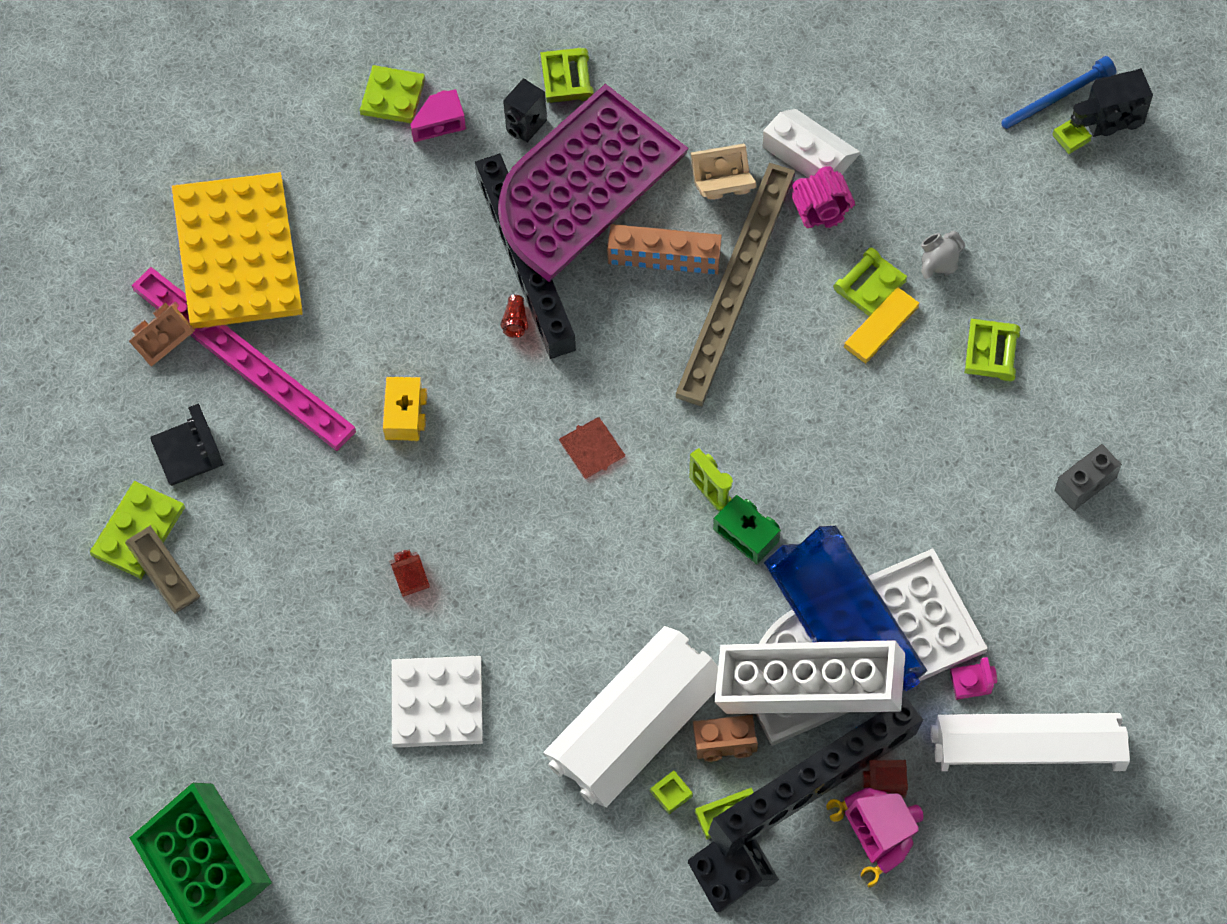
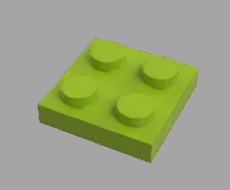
[360,65,425,123]

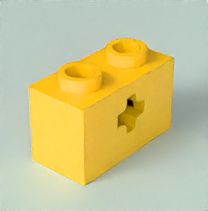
[383,377,427,441]

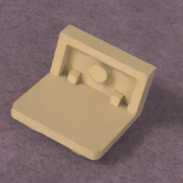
[690,144,756,199]

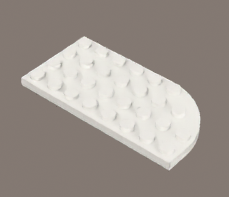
[756,549,988,746]

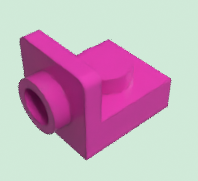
[950,657,997,700]

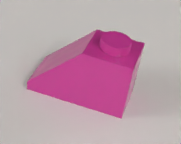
[410,89,466,142]

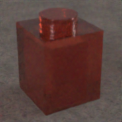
[862,760,908,798]

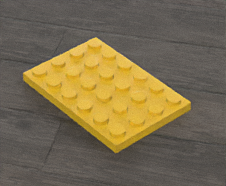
[172,172,303,329]

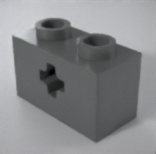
[1054,444,1122,511]

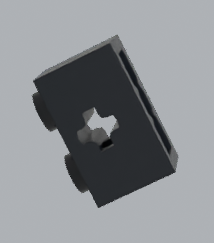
[503,78,547,143]

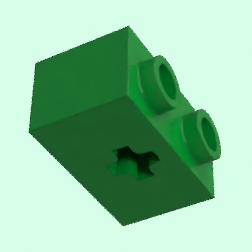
[713,494,781,565]

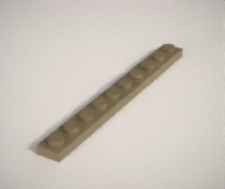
[676,163,795,407]

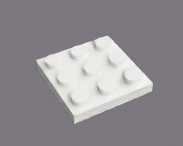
[392,656,483,748]

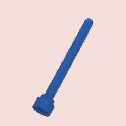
[1001,56,1117,129]

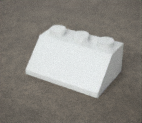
[762,109,860,178]

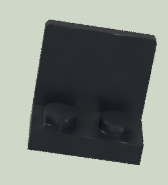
[150,403,224,486]
[688,839,779,912]

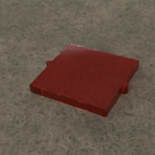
[559,417,625,479]

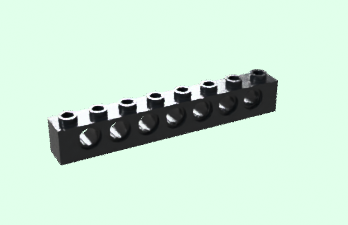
[475,153,576,359]
[708,697,924,857]

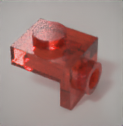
[389,549,430,597]

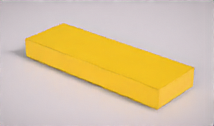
[844,287,920,364]

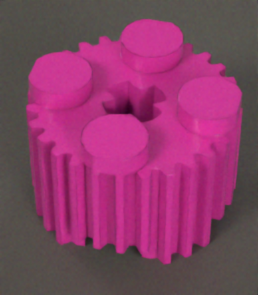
[792,166,856,229]

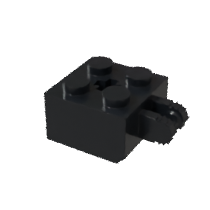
[1070,68,1153,137]

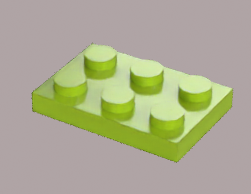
[90,481,185,579]

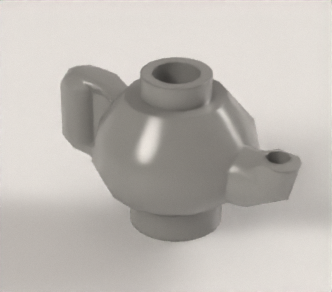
[921,231,965,279]

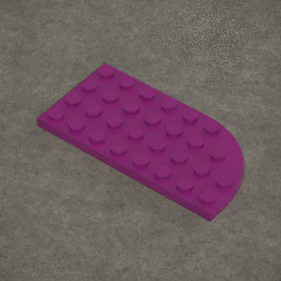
[498,83,689,282]

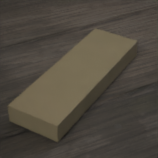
[125,525,200,614]

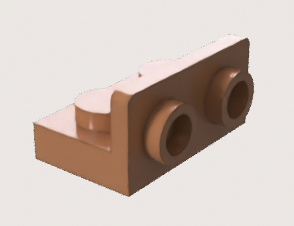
[129,301,195,367]
[693,715,758,762]

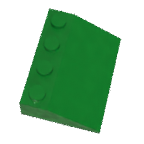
[129,782,272,924]

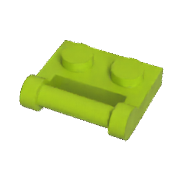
[540,48,594,103]
[833,247,907,317]
[964,319,1021,381]
[689,448,733,511]

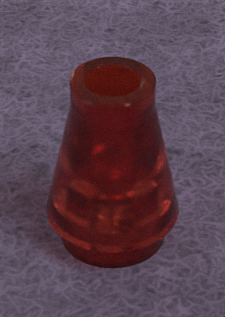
[500,295,528,338]

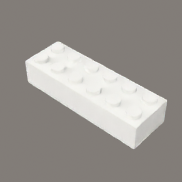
[715,641,905,714]

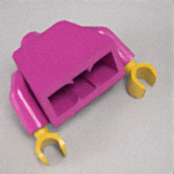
[826,788,924,887]

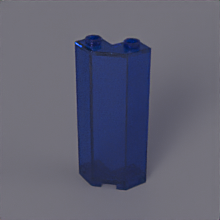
[764,525,927,691]

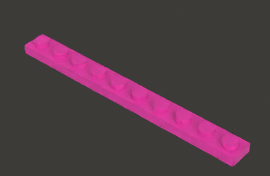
[131,267,356,451]

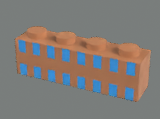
[607,224,722,275]

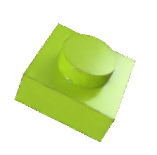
[1052,119,1092,154]
[650,770,693,815]

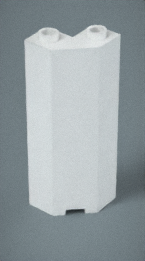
[543,626,718,807]
[930,713,1130,772]

